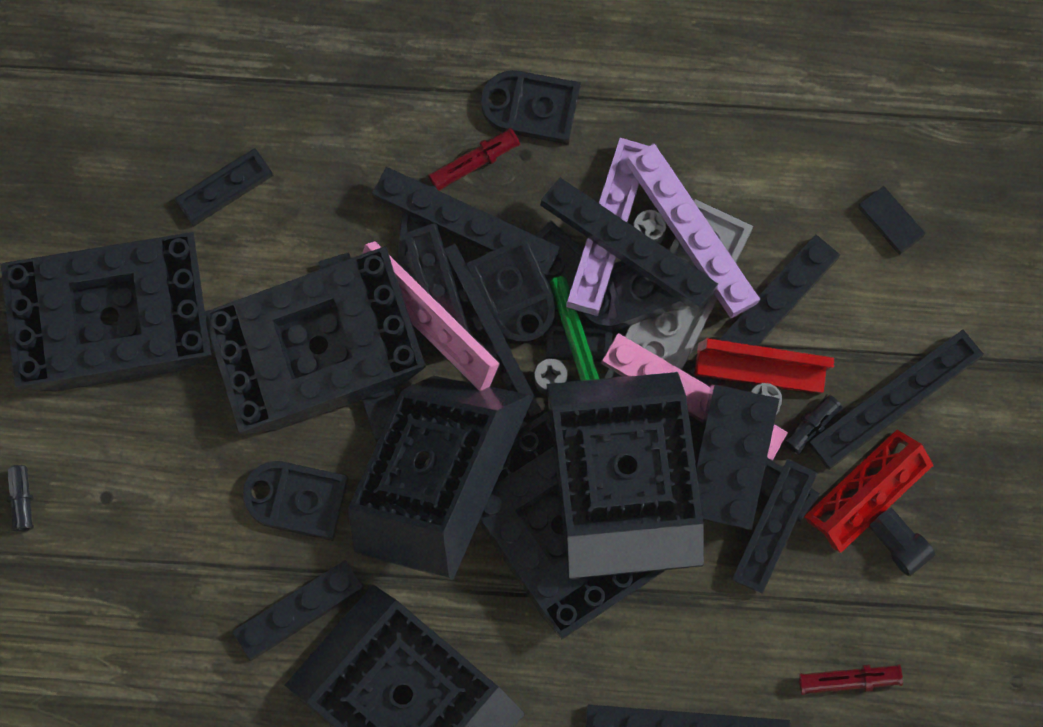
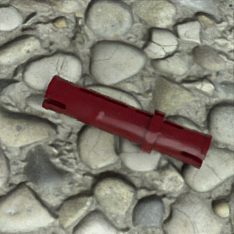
[428,128,520,191]
[799,664,903,695]

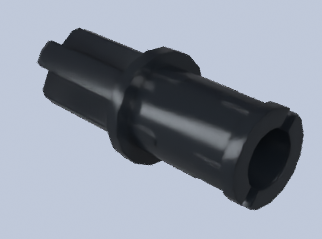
[7,465,34,532]

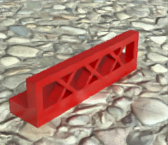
[694,338,835,394]
[804,429,934,553]

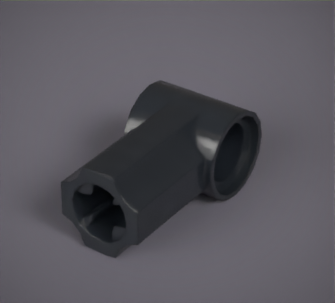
[869,507,935,577]

